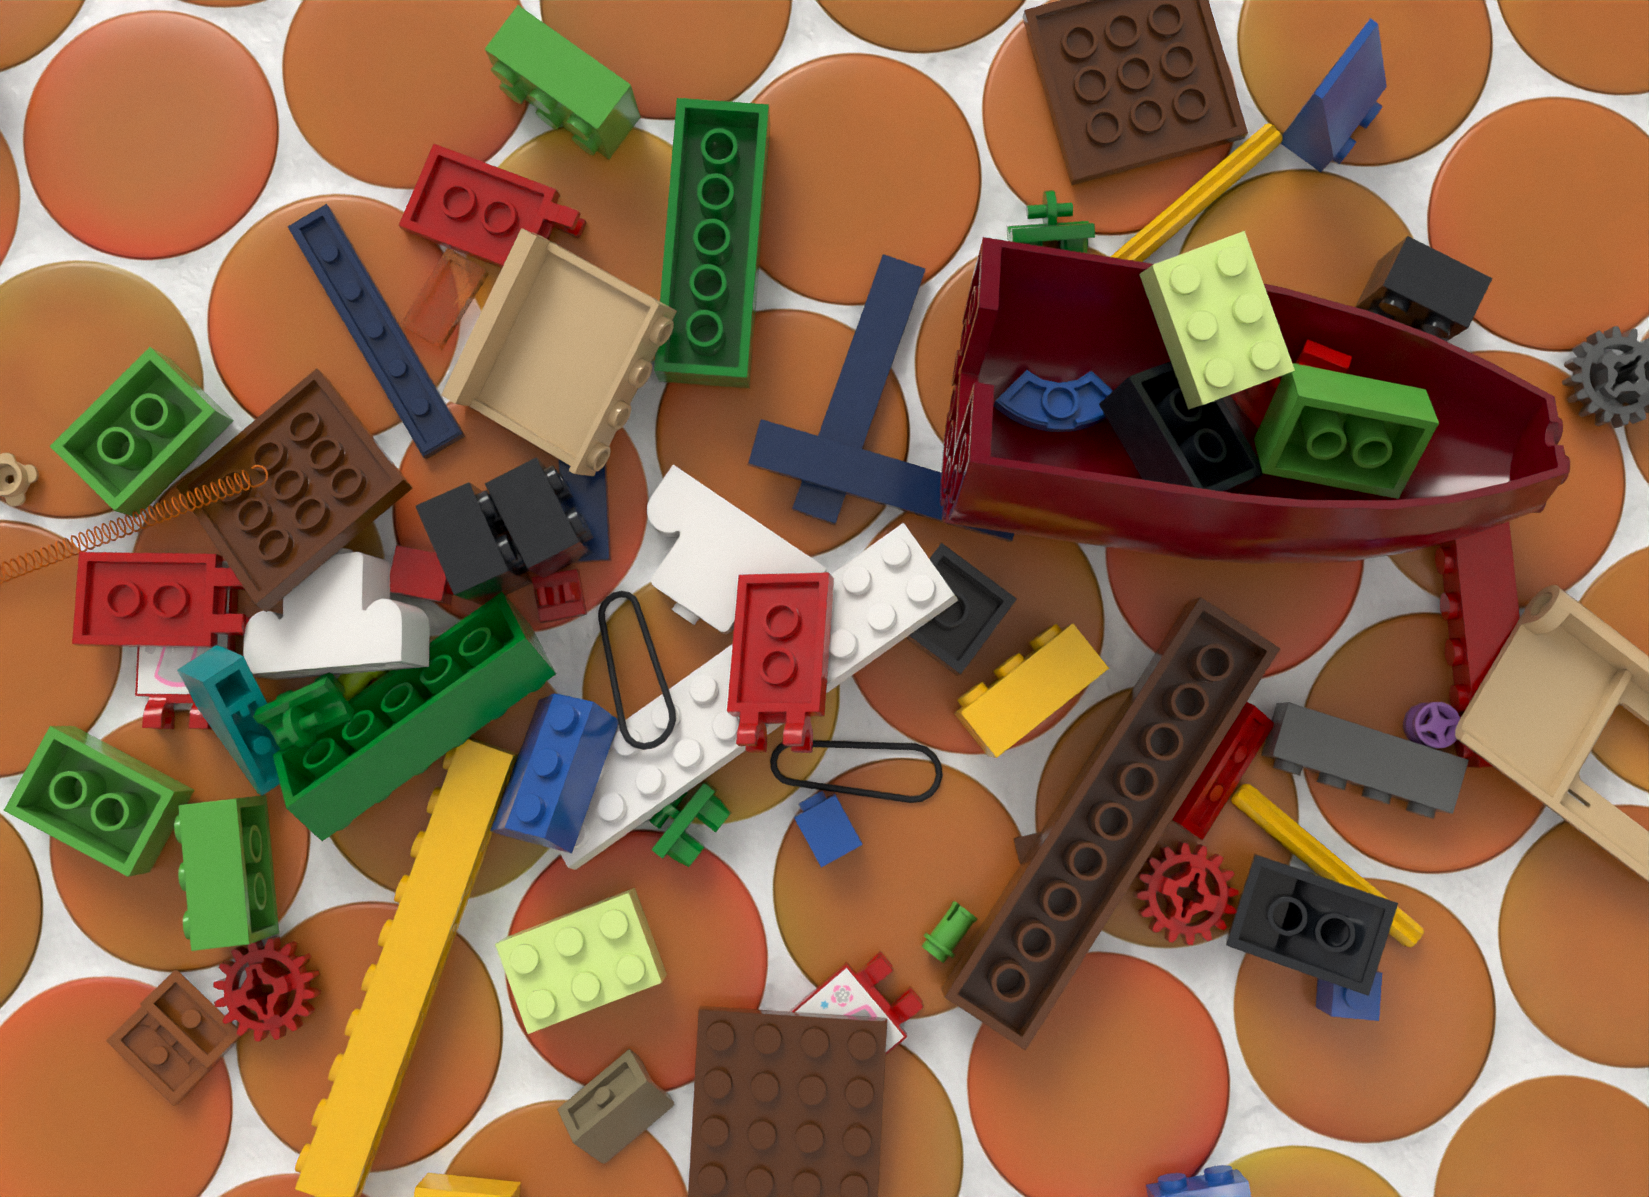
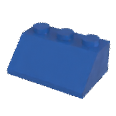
[490,693,619,854]

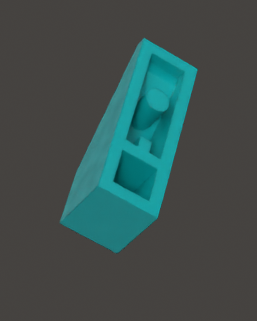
[177,645,280,796]

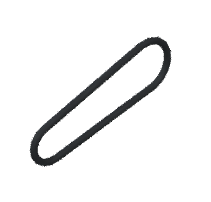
[598,591,676,750]
[770,740,943,803]

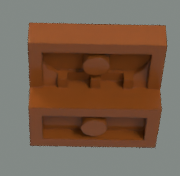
[106,969,240,1106]

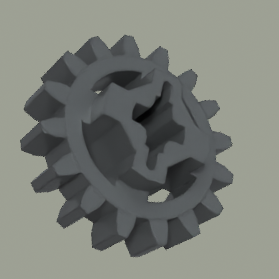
[1562,326,1649,428]

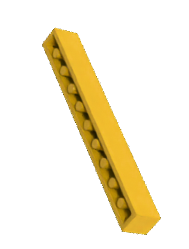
[295,737,518,1197]

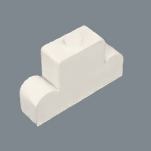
[647,465,827,634]
[243,548,430,680]

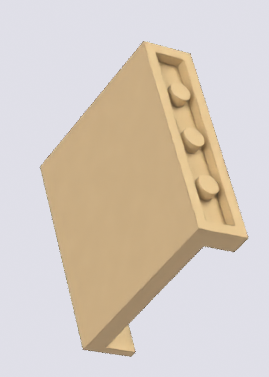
[441,228,677,476]

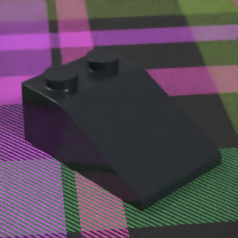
[1226,853,1398,996]

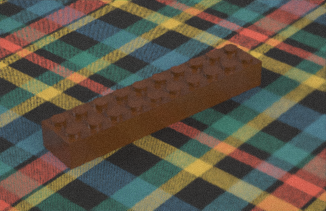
[941,597,1280,1050]

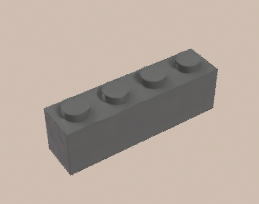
[1261,702,1469,819]

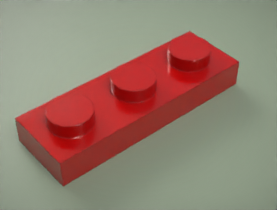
[1172,702,1274,841]

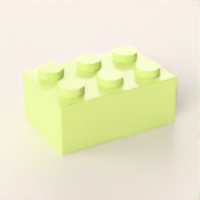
[1139,231,1295,410]
[495,888,667,1034]

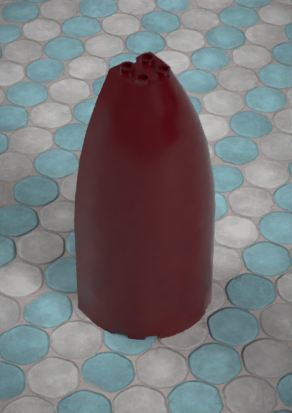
[940,237,1570,564]

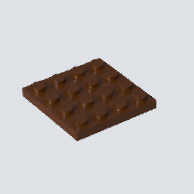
[1023,0,1248,186]
[176,368,413,612]
[688,1006,887,1197]

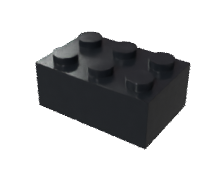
[1099,361,1264,494]
[415,482,532,605]

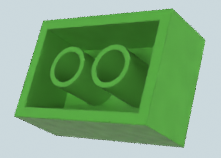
[485,5,641,159]
[49,347,234,518]
[1254,363,1439,499]
[3,726,194,877]
[174,795,279,951]

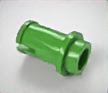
[922,901,978,963]

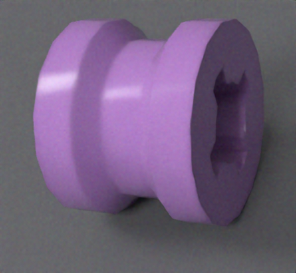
[1403,702,1460,748]

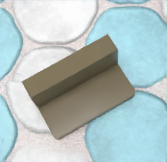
[557,1049,674,1164]

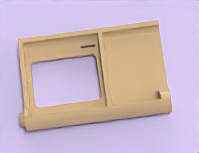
[1455,585,1649,883]

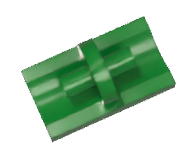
[1007,190,1095,253]
[253,672,355,750]
[649,782,732,867]

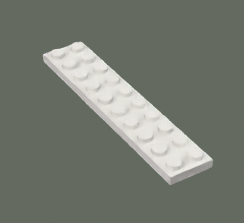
[559,523,958,870]

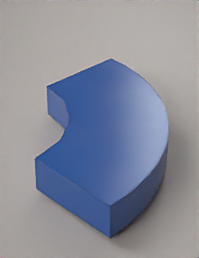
[993,370,1113,432]

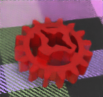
[1133,841,1239,945]
[213,936,321,1042]

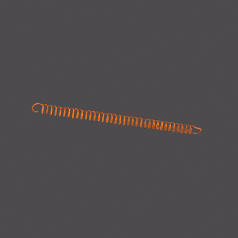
[0,465,268,584]

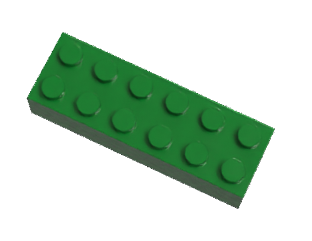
[654,98,771,388]
[273,592,556,841]

